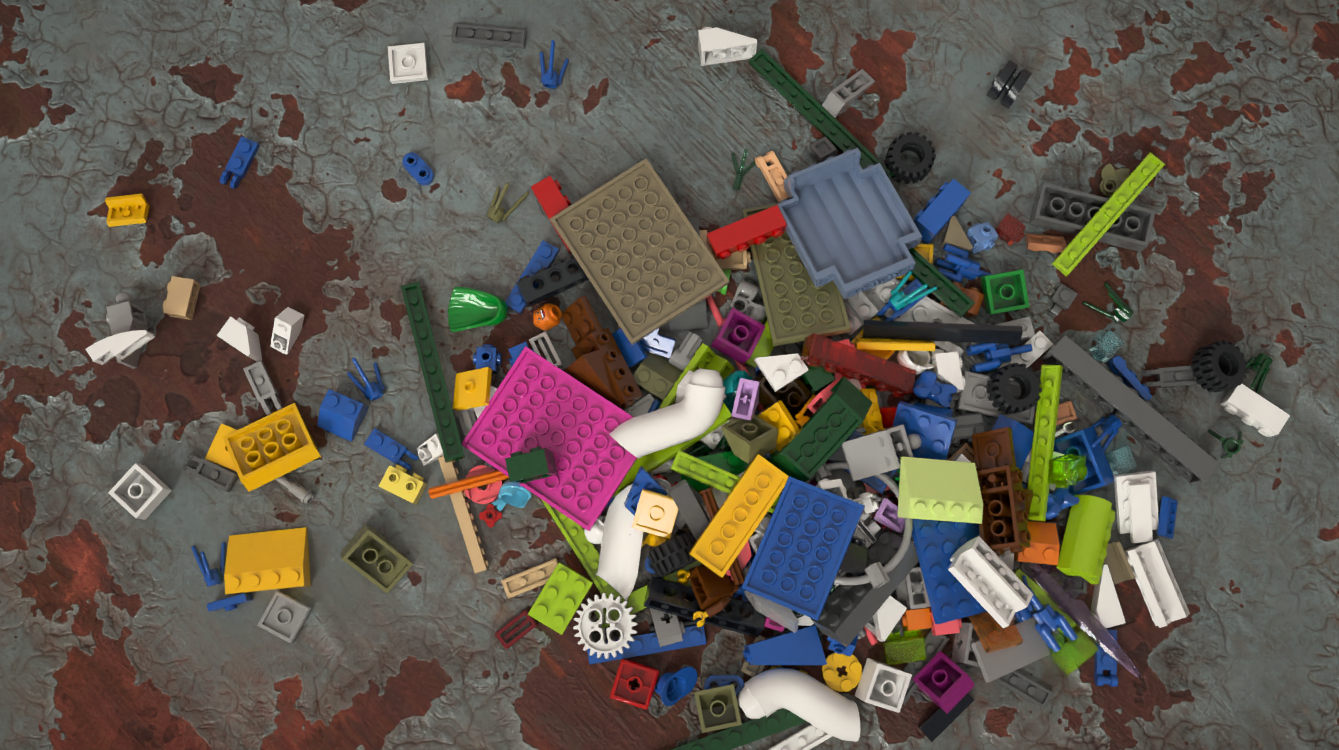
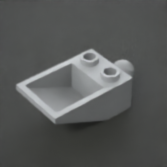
[106,292,148,369]
[842,425,922,481]
[742,566,798,633]

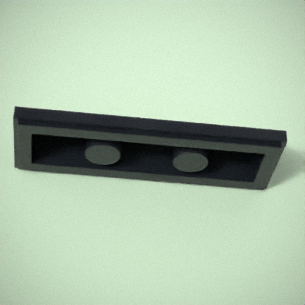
[917,693,974,742]

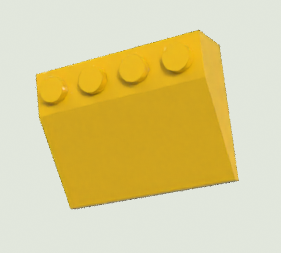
[223,403,321,492]
[224,527,311,594]

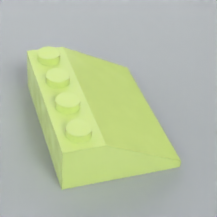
[897,457,983,524]

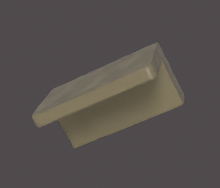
[1103,541,1135,585]

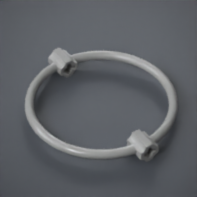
[805,461,913,589]

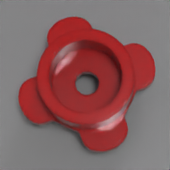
[479,504,502,527]

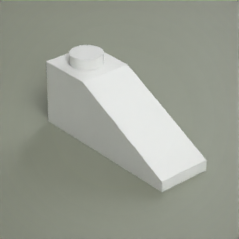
[1090,564,1126,629]

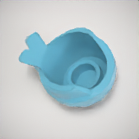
[492,480,532,511]

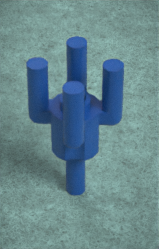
[934,243,992,283]
[966,343,1032,373]
[1028,587,1078,652]

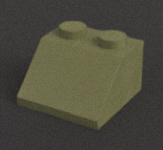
[633,352,683,402]
[721,414,778,464]
[694,684,742,733]

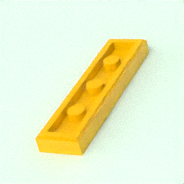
[855,338,935,351]

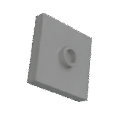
[257,590,312,644]

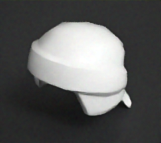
[897,350,934,376]

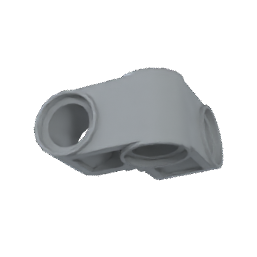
[730,279,766,324]

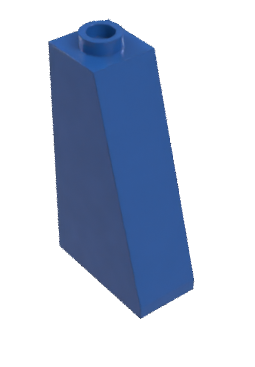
[743,625,827,665]

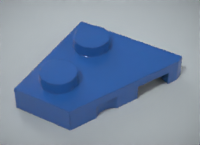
[624,466,668,516]

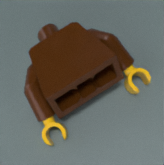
[677,564,739,627]

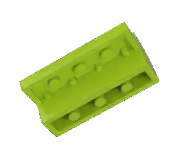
[660,343,735,409]
[1056,495,1115,585]

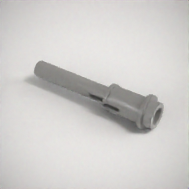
[275,476,315,504]

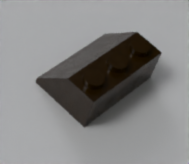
[753,372,813,421]

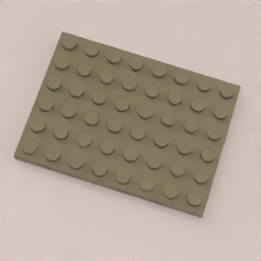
[550,158,730,345]

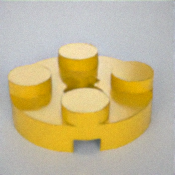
[821,652,862,692]

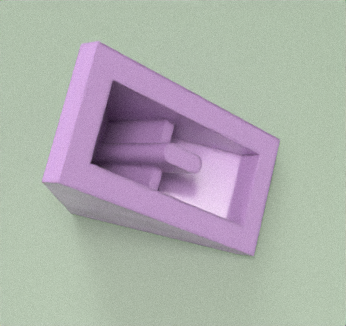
[731,378,760,421]
[874,498,905,533]

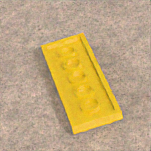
[688,454,789,578]

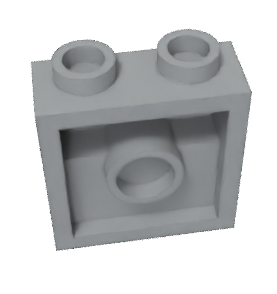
[843,291,881,336]

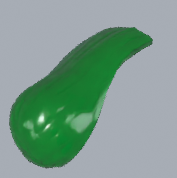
[448,287,508,332]

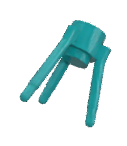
[889,271,937,310]

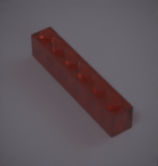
[801,333,916,397]

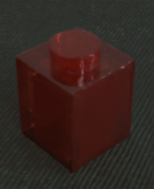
[995,213,1026,246]

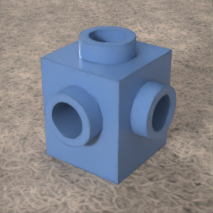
[966,221,999,253]

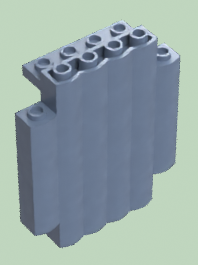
[777,148,922,299]

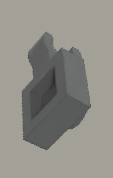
[1048,283,1077,318]

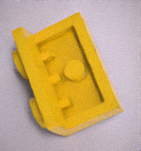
[105,194,149,227]

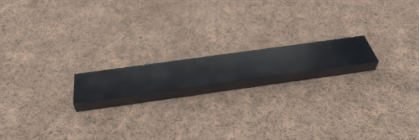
[863,320,1023,345]

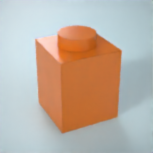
[901,608,932,631]

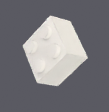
[108,463,172,520]

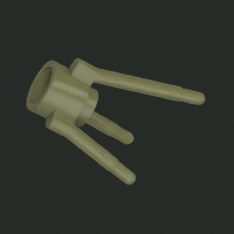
[487,183,529,223]

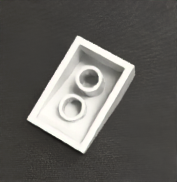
[698,27,757,66]

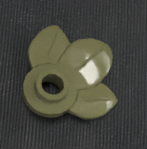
[1099,163,1130,196]

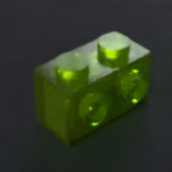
[1048,454,1087,488]
[1051,630,1099,677]

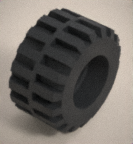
[885,132,936,184]
[1191,340,1247,393]
[986,363,1042,414]
[647,533,697,577]

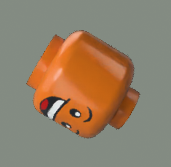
[533,303,562,331]

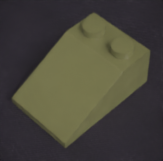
[340,523,413,594]

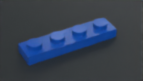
[505,240,559,314]

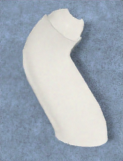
[609,368,725,459]
[596,478,671,601]
[737,667,860,742]

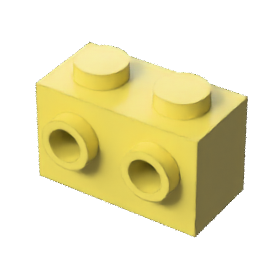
[379,465,427,505]

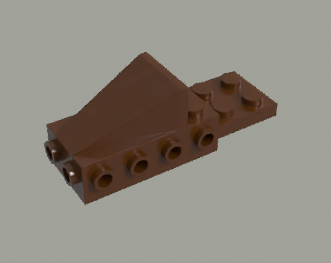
[561,295,643,411]
[972,427,1033,556]

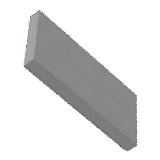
[956,371,1036,425]
[971,617,1050,682]

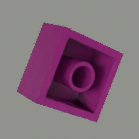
[710,307,766,364]
[912,651,975,714]

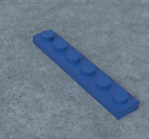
[587,625,706,664]

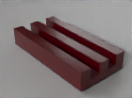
[495,609,538,650]

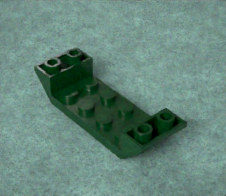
[766,376,872,482]

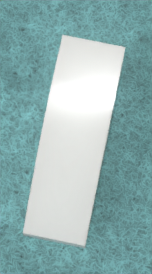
[85,330,155,365]

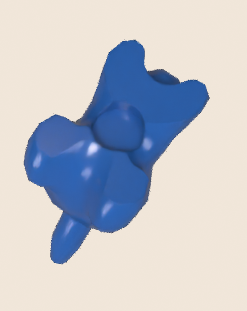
[902,371,957,408]
[1028,483,1080,521]

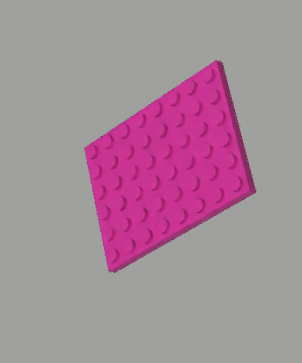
[461,346,638,531]

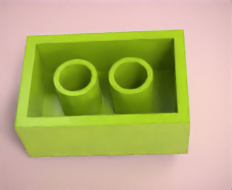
[528,562,594,635]

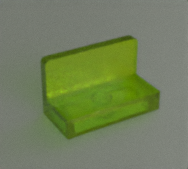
[881,629,926,665]

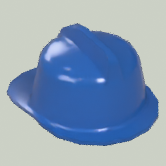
[654,667,698,706]

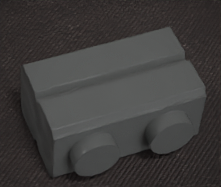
[951,413,984,445]

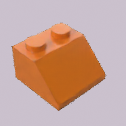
[1014,521,1060,565]

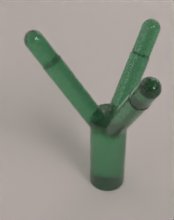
[731,149,756,191]

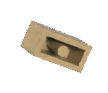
[163,276,201,320]

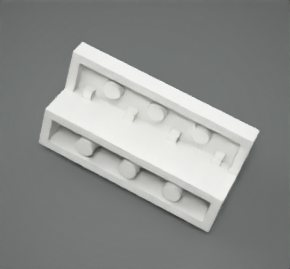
[948,536,1033,628]
[1124,539,1190,628]

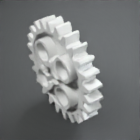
[573,593,638,659]

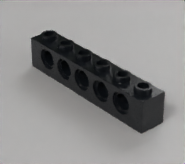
[517,255,589,308]
[644,576,765,638]

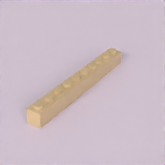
[438,456,489,574]

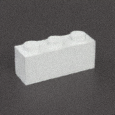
[1220,384,1290,437]

